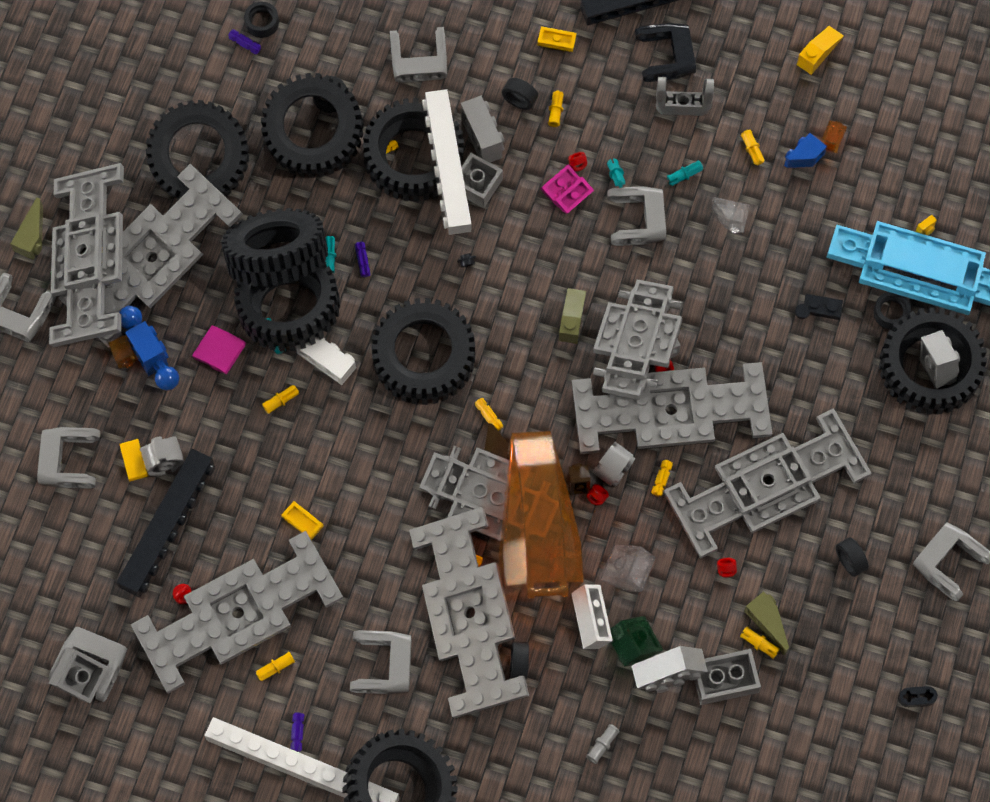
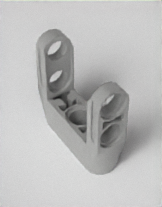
[390,27,447,82]
[656,77,714,116]
[607,186,666,246]
[0,272,56,342]
[37,427,100,488]
[913,522,990,601]
[49,627,127,702]
[350,630,412,694]

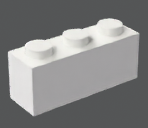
[296,337,356,385]
[571,585,613,649]

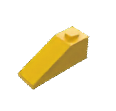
[797,26,844,75]

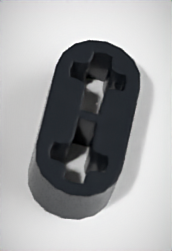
[898,686,938,708]

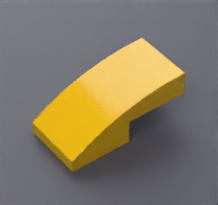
[120,439,148,482]

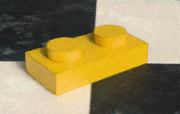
[537,26,577,52]

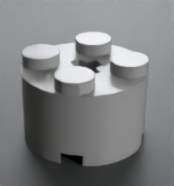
[140,436,184,476]
[592,442,635,487]

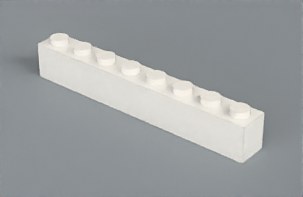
[422,89,471,235]

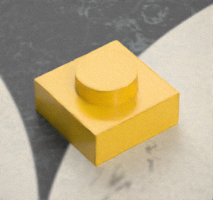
[915,215,937,236]

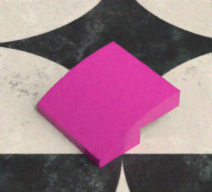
[540,164,594,214]
[192,325,246,374]

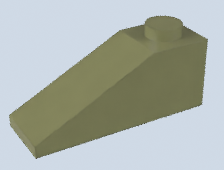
[10,198,43,260]
[559,288,586,344]
[744,591,789,655]

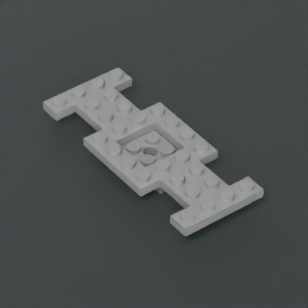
[49,163,124,347]
[59,164,243,349]
[572,362,772,454]
[663,408,872,559]
[409,507,529,718]
[130,531,343,694]

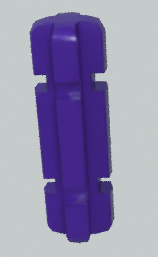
[228,29,261,54]
[355,241,370,278]
[290,712,304,752]

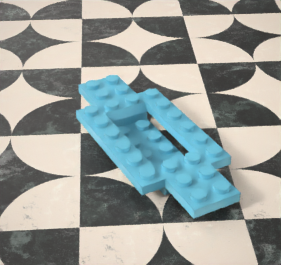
[826,221,990,315]

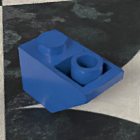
[784,133,827,168]

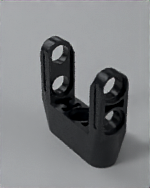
[634,23,696,82]

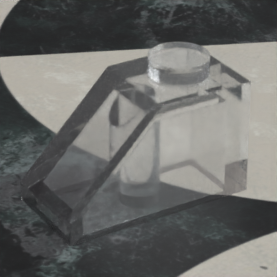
[711,197,750,233]

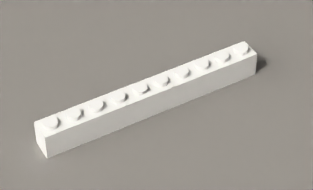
[205,717,399,802]

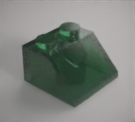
[610,616,663,667]

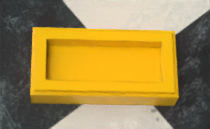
[281,501,324,540]

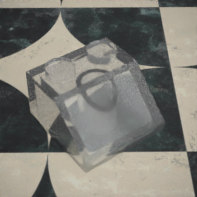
[600,545,656,592]

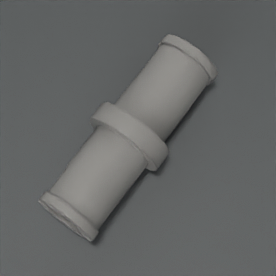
[586,724,620,764]

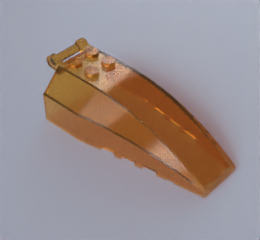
[499,431,584,599]

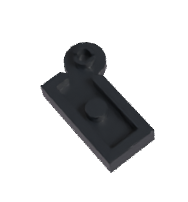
[795,294,843,320]

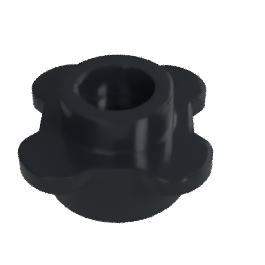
[457,253,476,267]

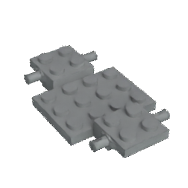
[593,279,683,400]
[419,446,560,546]

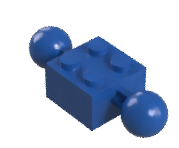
[119,306,179,391]

